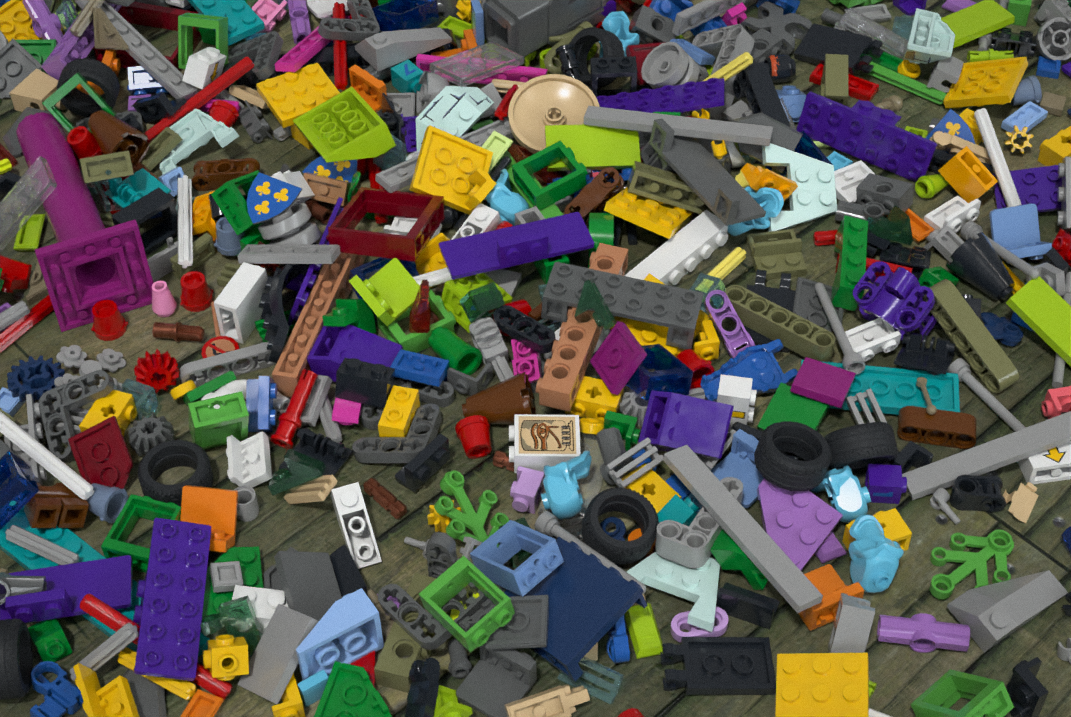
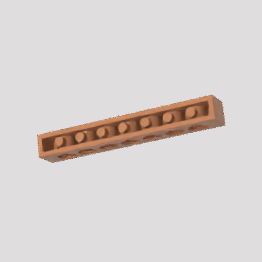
[536,243,628,412]
[272,253,367,397]

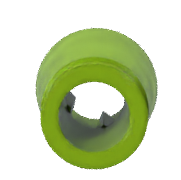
[915,174,949,199]

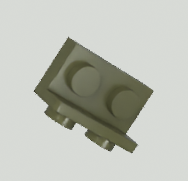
[752,238,807,280]

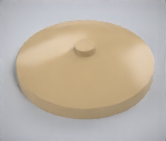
[508,74,599,154]

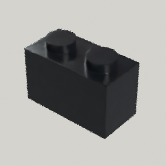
[335,358,395,408]

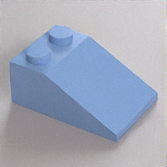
[296,588,384,681]

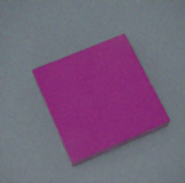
[590,321,647,395]
[790,357,856,408]

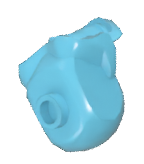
[598,11,639,58]
[485,168,530,226]
[728,186,784,236]
[541,450,592,520]
[810,465,871,523]
[849,514,904,593]

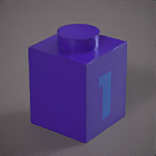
[864,464,907,504]

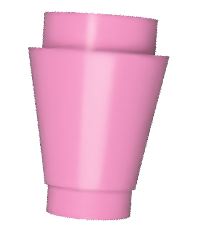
[152,281,177,317]

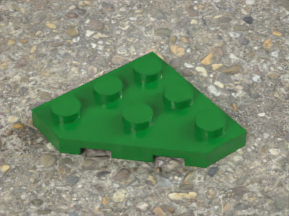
[201,547,263,626]
[314,661,392,717]

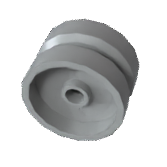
[641,42,700,89]
[257,203,322,245]

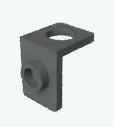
[447,362,493,396]

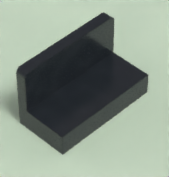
[133,93,187,123]
[716,582,780,630]

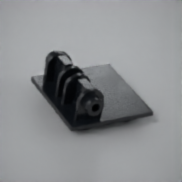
[990,27,1037,59]
[380,93,404,156]
[879,242,931,280]
[894,332,956,375]
[278,428,353,478]

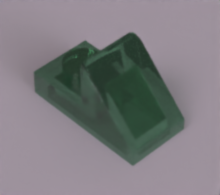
[866,205,913,245]
[574,278,617,330]
[268,449,326,496]

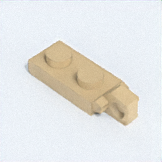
[504,684,590,717]

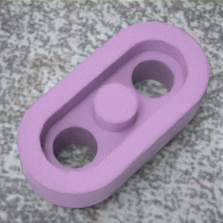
[671,607,728,642]

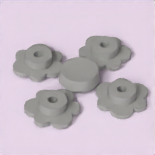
[54,345,126,398]

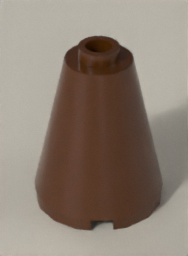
[88,110,149,165]
[462,372,536,424]

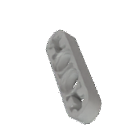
[179,342,276,387]

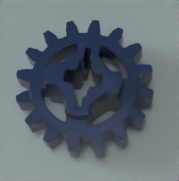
[7,356,65,403]

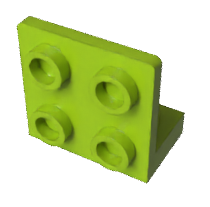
[349,258,425,326]
[441,273,513,332]

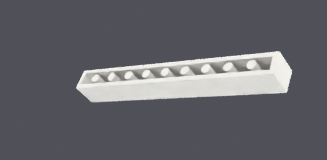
[543,210,728,360]

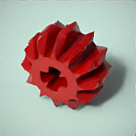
[134,349,180,394]

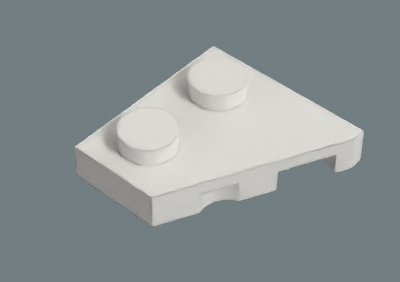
[834,160,875,203]

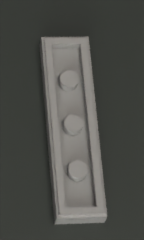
[237,244,341,264]

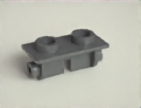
[238,100,273,143]

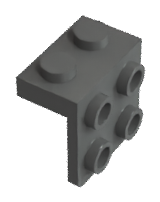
[456,646,537,717]

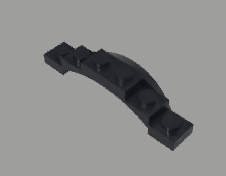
[259,242,316,363]

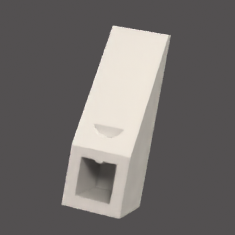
[451,203,502,240]
[330,482,382,569]

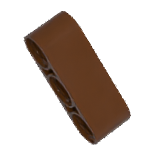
[897,406,977,449]

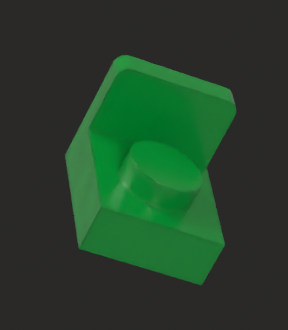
[918,266,959,287]
[604,410,641,452]
[28,619,72,662]

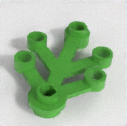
[434,470,509,549]
[929,530,1014,600]

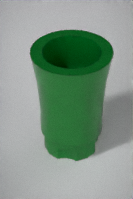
[428,326,482,376]

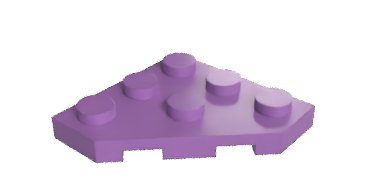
[757,478,843,571]

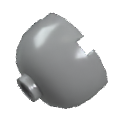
[1035,17,1071,61]
[416,71,450,115]

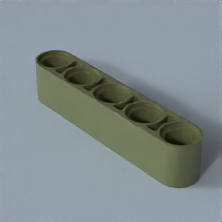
[922,279,1019,394]
[724,285,835,362]

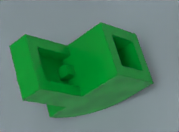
[588,213,614,268]
[322,299,376,334]
[710,529,768,590]

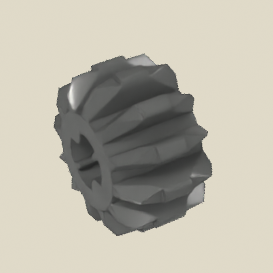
[128,413,175,457]

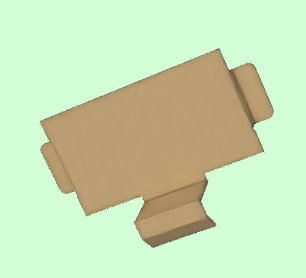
[1003,482,1039,524]

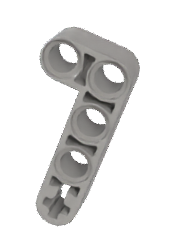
[655,477,743,568]

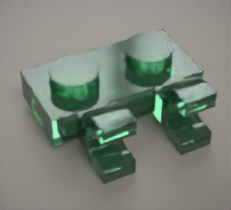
[200,595,263,658]

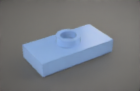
[1001,101,1048,138]

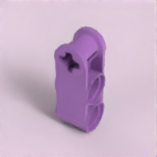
[704,290,756,359]

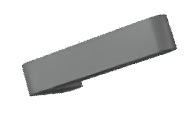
[692,24,755,121]

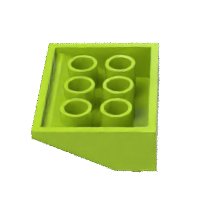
[293,87,396,163]

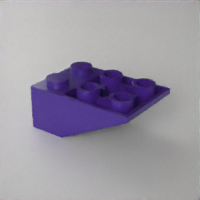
[307,324,403,382]
[638,390,734,459]

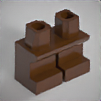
[24,482,89,528]

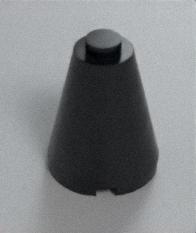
[946,232,1015,301]

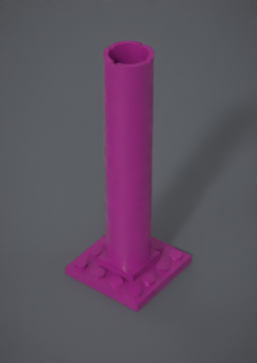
[16,112,153,332]

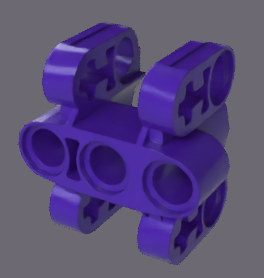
[853,261,937,343]

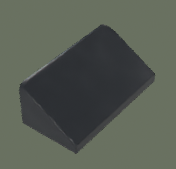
[329,545,368,597]

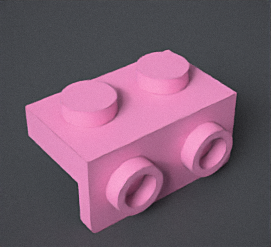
[251,0,288,33]

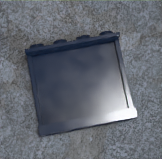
[504,537,647,682]

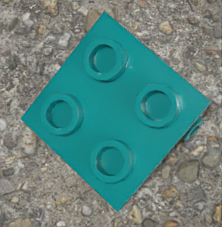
[104,168,171,208]

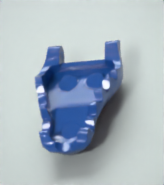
[700,339,798,402]

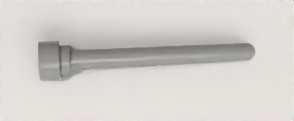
[961,221,1039,279]
[815,283,865,375]
[947,358,1026,432]
[535,511,646,594]

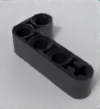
[733,62,790,127]

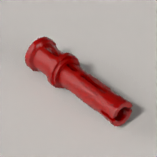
[270,369,318,449]

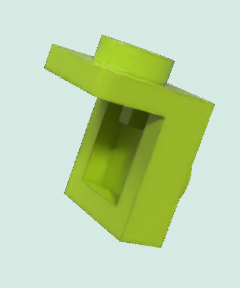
[433,685,473,717]

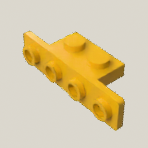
[73,663,140,717]

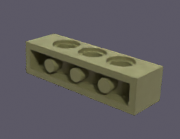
[627,161,715,215]
[374,573,437,693]

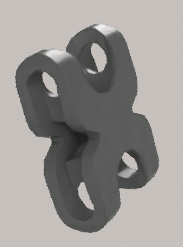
[740,2,812,55]

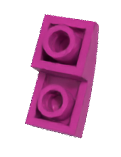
[511,339,542,383]
[331,398,362,425]

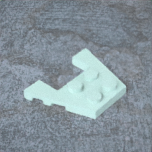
[160,109,239,175]
[762,143,837,232]
[627,552,720,632]

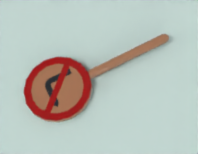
[201,301,240,367]

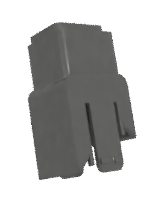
[483,0,608,60]

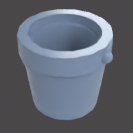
[1009,75,1042,106]
[214,217,246,256]
[87,483,128,523]

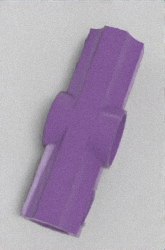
[22,0,64,42]
[288,0,311,44]
[877,613,970,653]

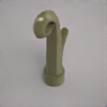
[544,21,593,74]

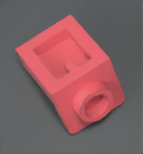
[1041,386,1071,419]

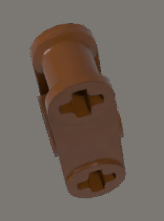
[191,158,260,191]
[564,167,624,226]

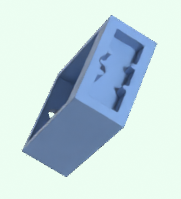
[469,520,564,597]

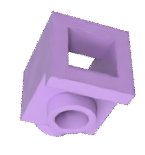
[510,466,545,514]

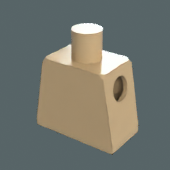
[10,69,66,112]

